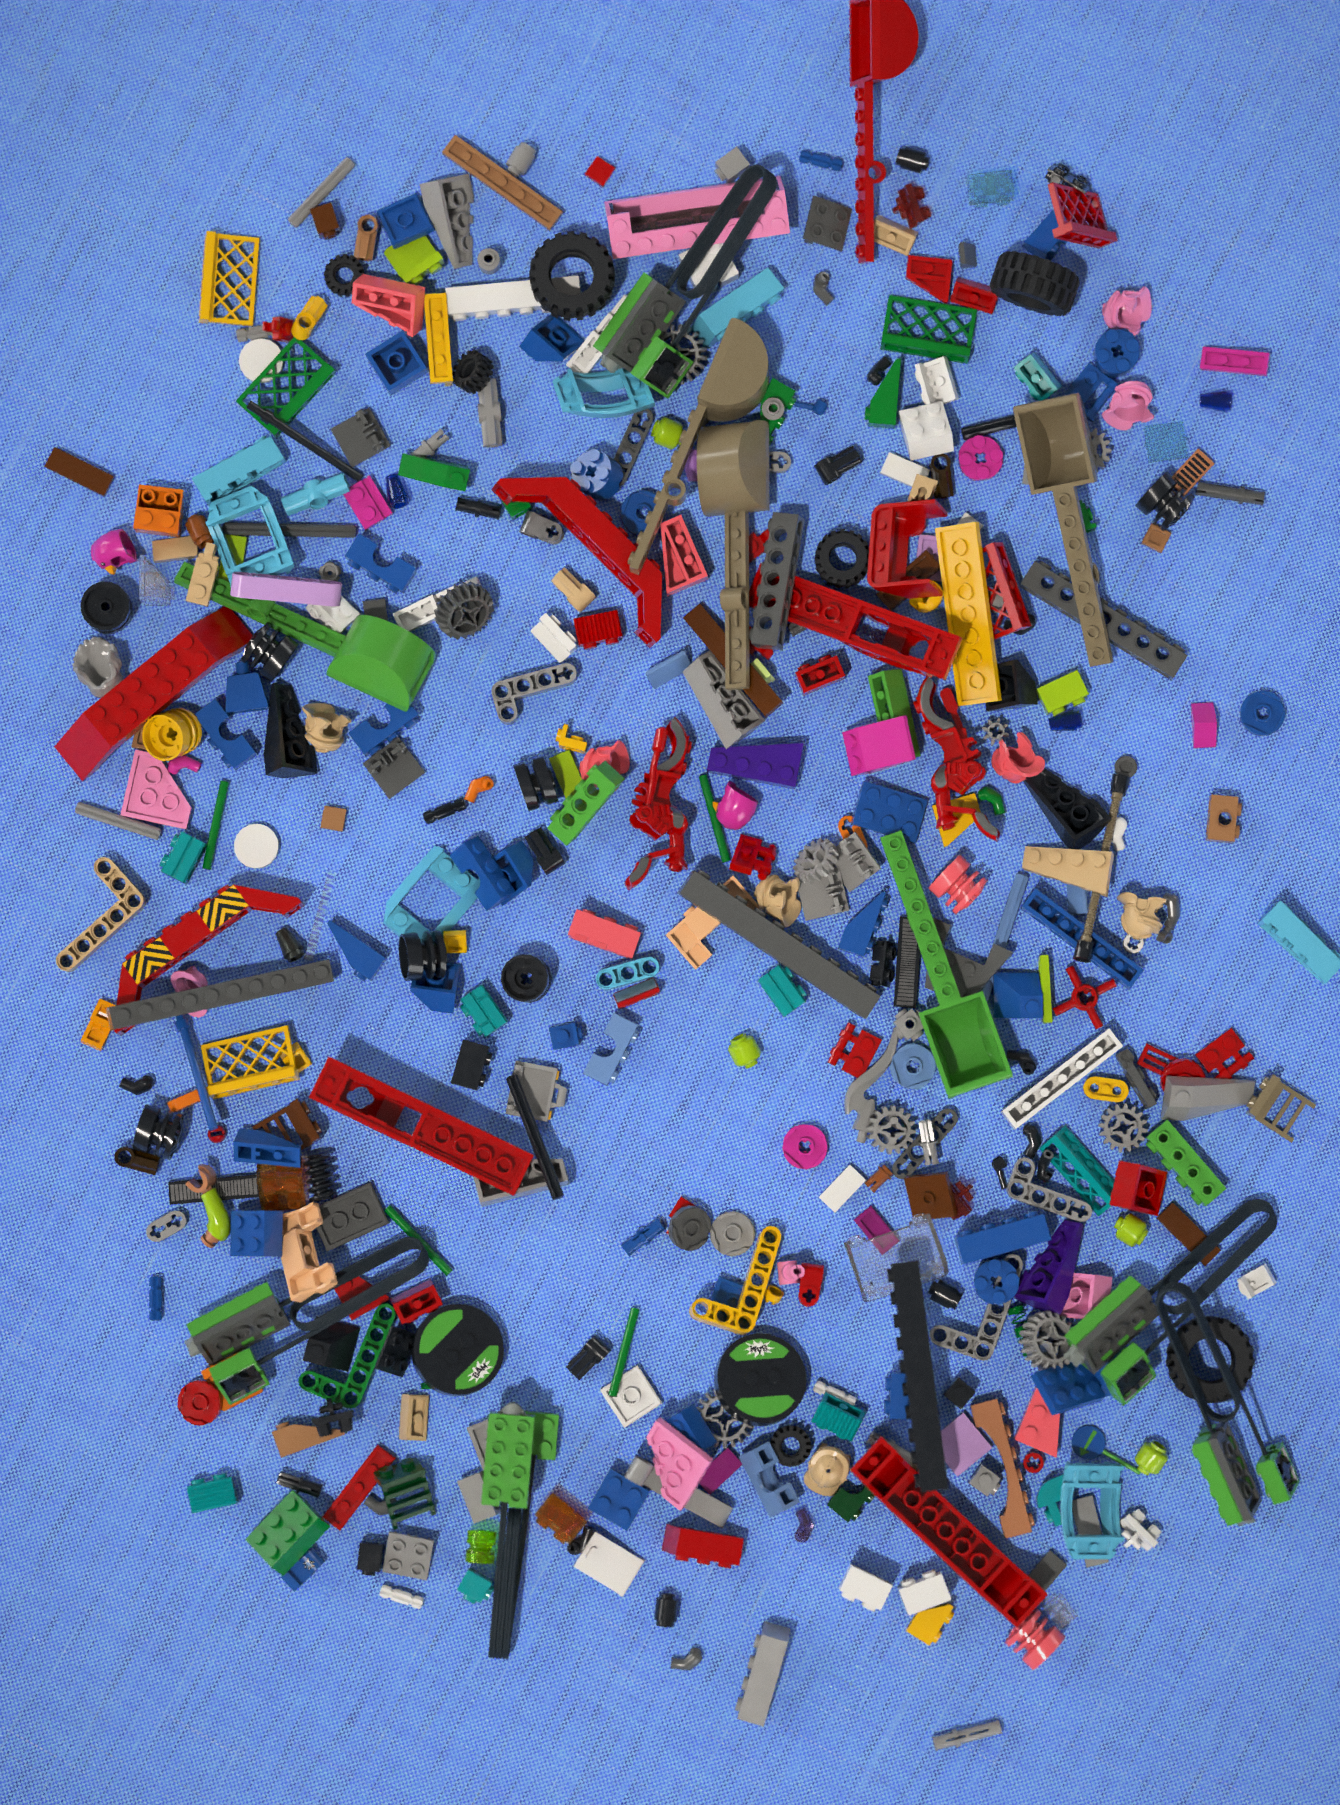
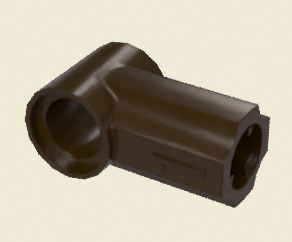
[929,453,954,499]
[114,1147,161,1175]

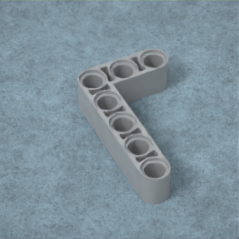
[929,1254,1023,1361]
[624,1455,733,1528]

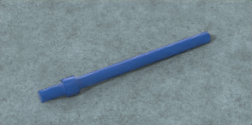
[175,1015,218,1131]

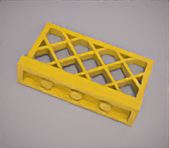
[198,231,259,327]
[201,1025,300,1100]

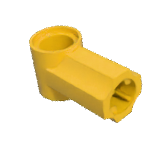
[291,296,328,340]

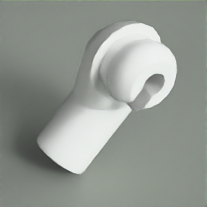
[1112,817,1127,851]

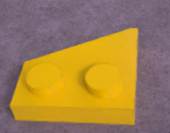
[932,793,981,847]

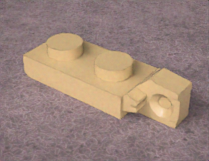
[185,542,219,607]

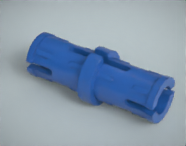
[621,1219,665,1256]

